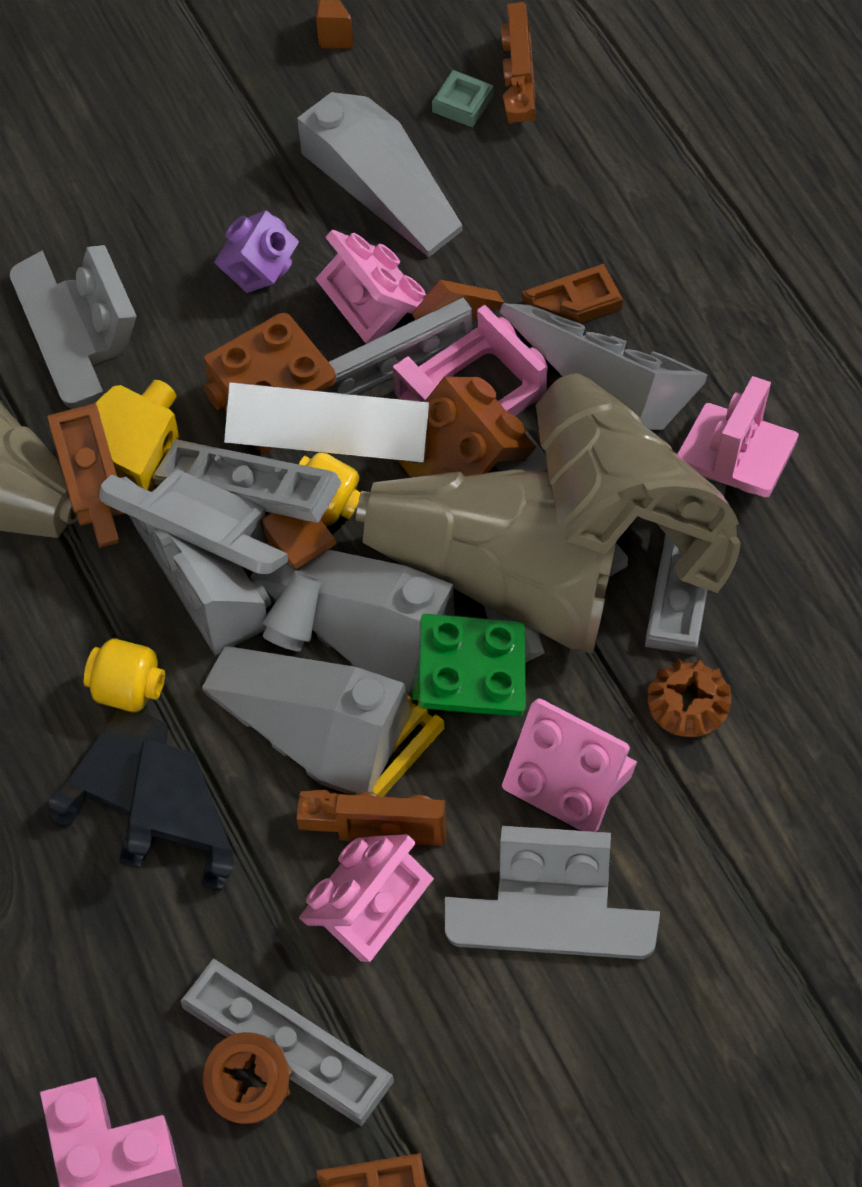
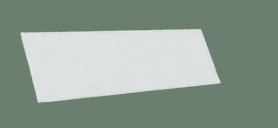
[224,383,429,462]

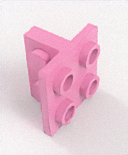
[316,230,426,344]
[677,376,799,497]
[502,698,637,832]
[299,834,434,962]

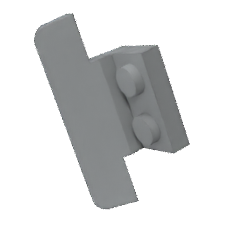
[10,245,137,409]
[99,469,288,574]
[445,826,660,959]

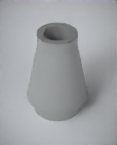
[262,571,322,651]

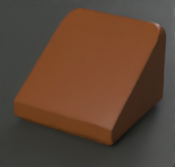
[316,0,354,48]
[261,513,337,570]

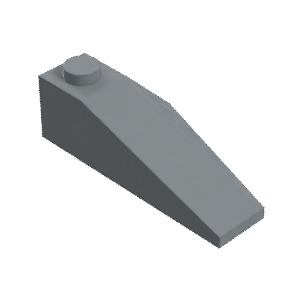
[297,92,463,257]
[500,303,708,430]
[121,476,271,656]
[250,550,455,697]
[202,646,411,795]

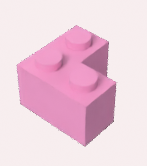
[40,1077,183,1187]

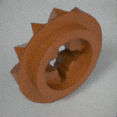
[647,658,731,737]
[203,1032,292,1124]

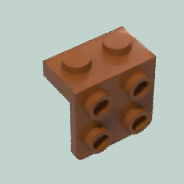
[203,313,336,456]
[397,377,536,478]

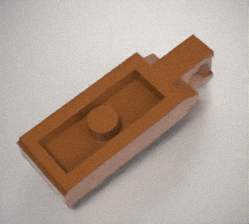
[501,2,536,124]
[47,403,124,548]
[297,790,447,846]

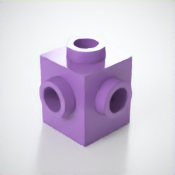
[214,210,299,293]

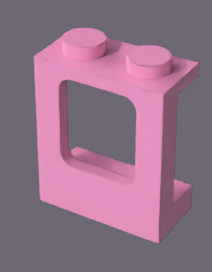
[393,305,548,416]

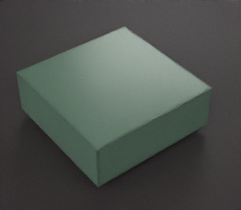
[432,70,494,128]

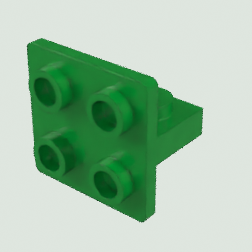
[412,614,526,717]

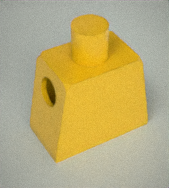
[96,380,179,492]

